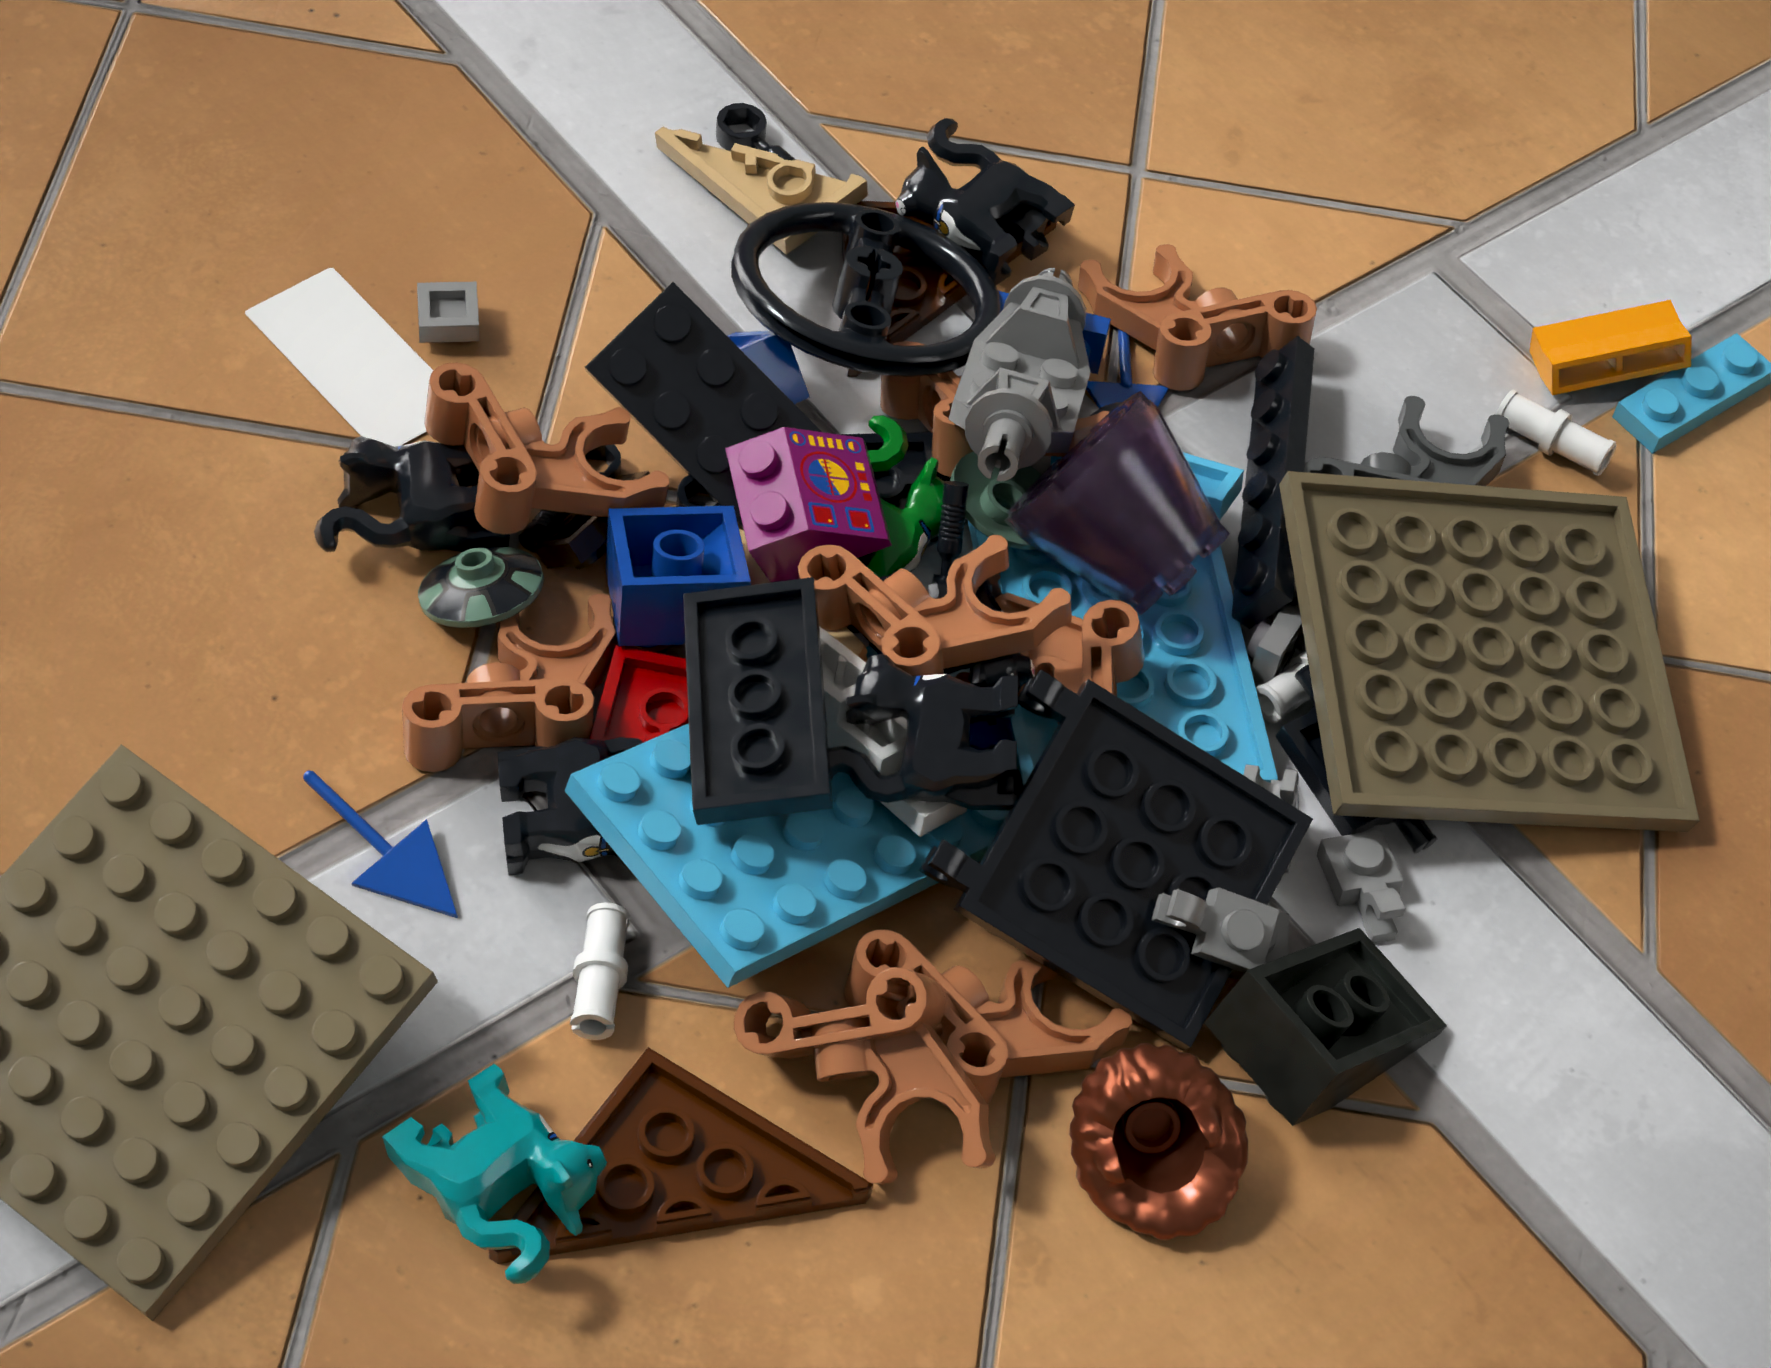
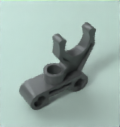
[1304,396,1509,486]

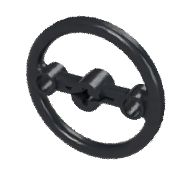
[731,202,1003,377]

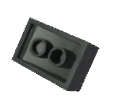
[1205,928,1447,1126]

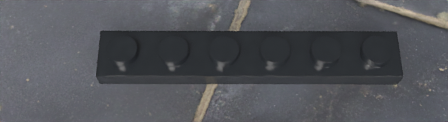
[1231,336,1315,629]

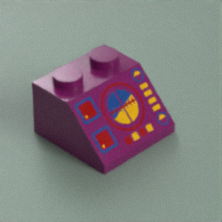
[725,427,892,583]

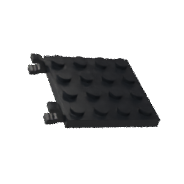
[918,670,1313,1050]

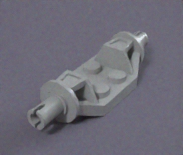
[948,268,1090,482]

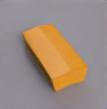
[1529,300,1692,395]

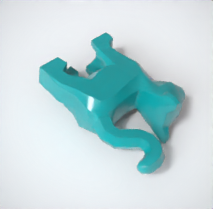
[382,1064,607,1284]

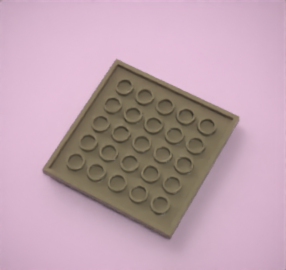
[1279,471,1700,832]
[0,744,438,1321]

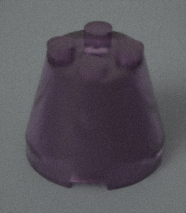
[1004,391,1230,616]

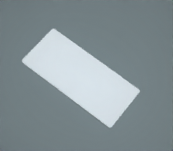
[245,268,433,447]

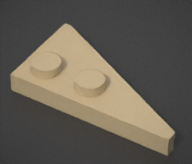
[655,126,868,255]

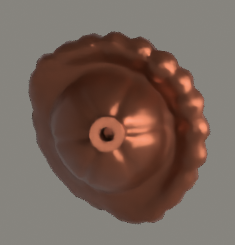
[1069,1043,1248,1240]

